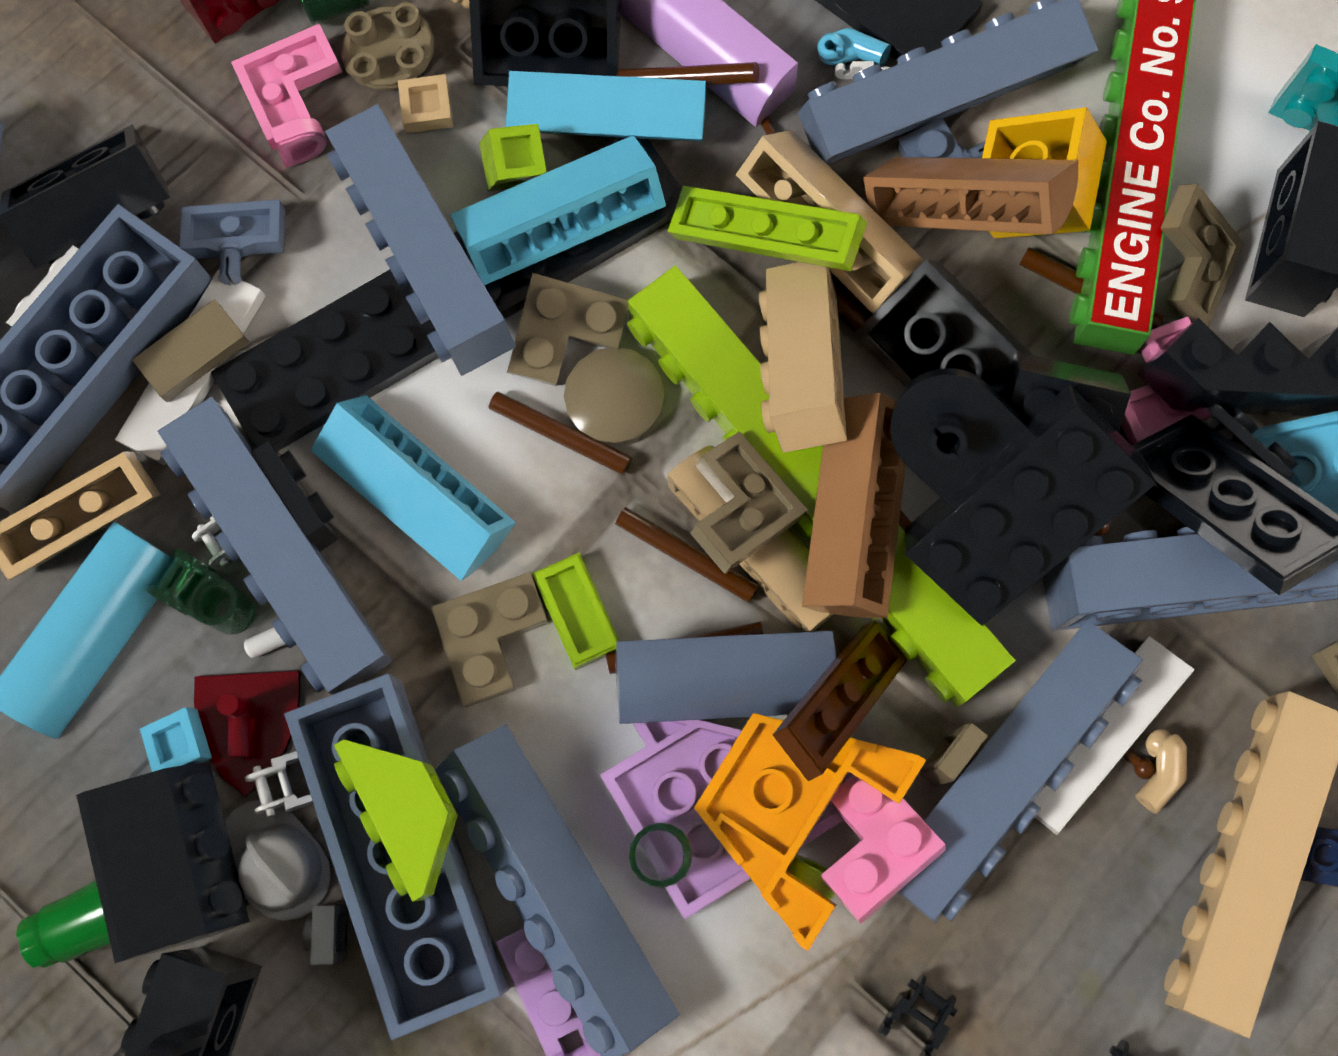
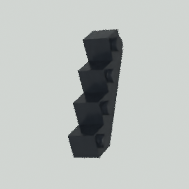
[1137,318,1338,417]

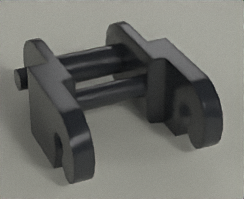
[878,974,957,1056]

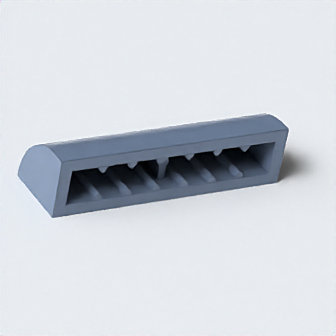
[615,631,836,724]

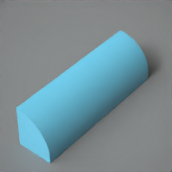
[506,71,706,142]
[450,135,666,285]
[310,395,516,581]
[0,521,183,739]

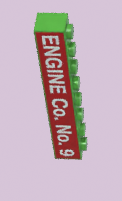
[1069,0,1196,355]

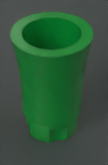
[16,880,111,968]

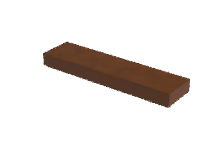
[772,620,907,781]

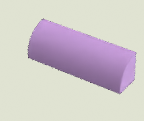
[621,0,798,127]

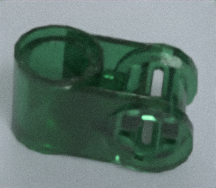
[146,547,255,635]

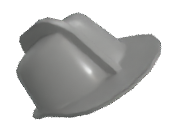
[225,800,331,921]

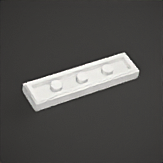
[115,269,266,466]
[1034,636,1195,835]

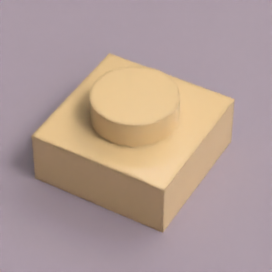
[398,74,454,134]

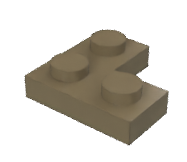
[1161,184,1244,327]
[507,273,628,386]
[690,431,808,574]
[431,572,549,708]

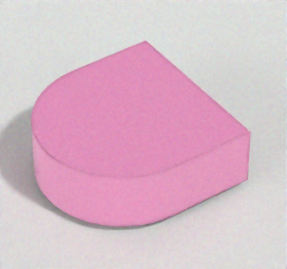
[270,118,327,168]

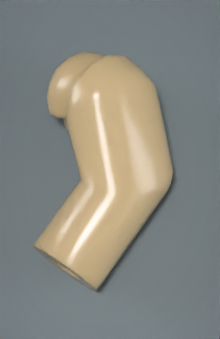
[1135,729,1187,814]

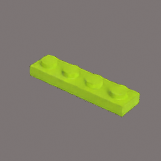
[667,185,867,271]

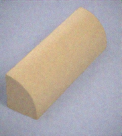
[667,445,834,632]

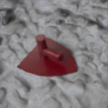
[194,671,300,797]

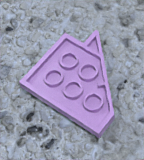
[600,720,853,920]

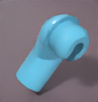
[817,28,891,67]

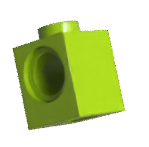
[479,123,547,191]

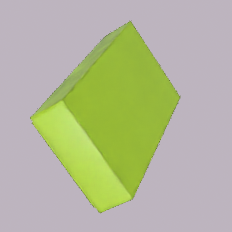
[532,552,619,670]

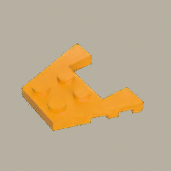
[694,713,927,951]

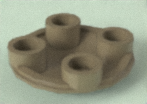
[341,2,435,90]
[564,347,665,445]

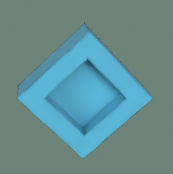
[140,707,212,772]

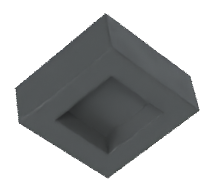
[303,904,348,965]

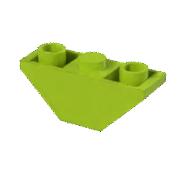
[334,739,458,902]

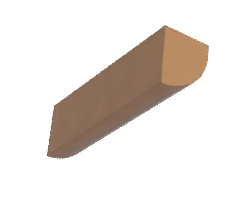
[863,157,1078,234]
[802,393,906,618]

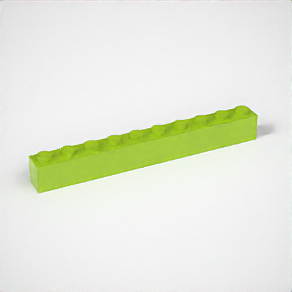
[627,265,1016,707]

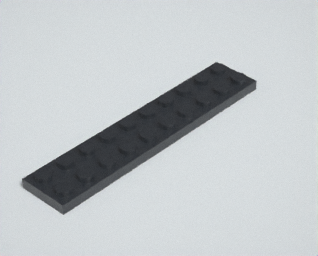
[211,137,682,451]

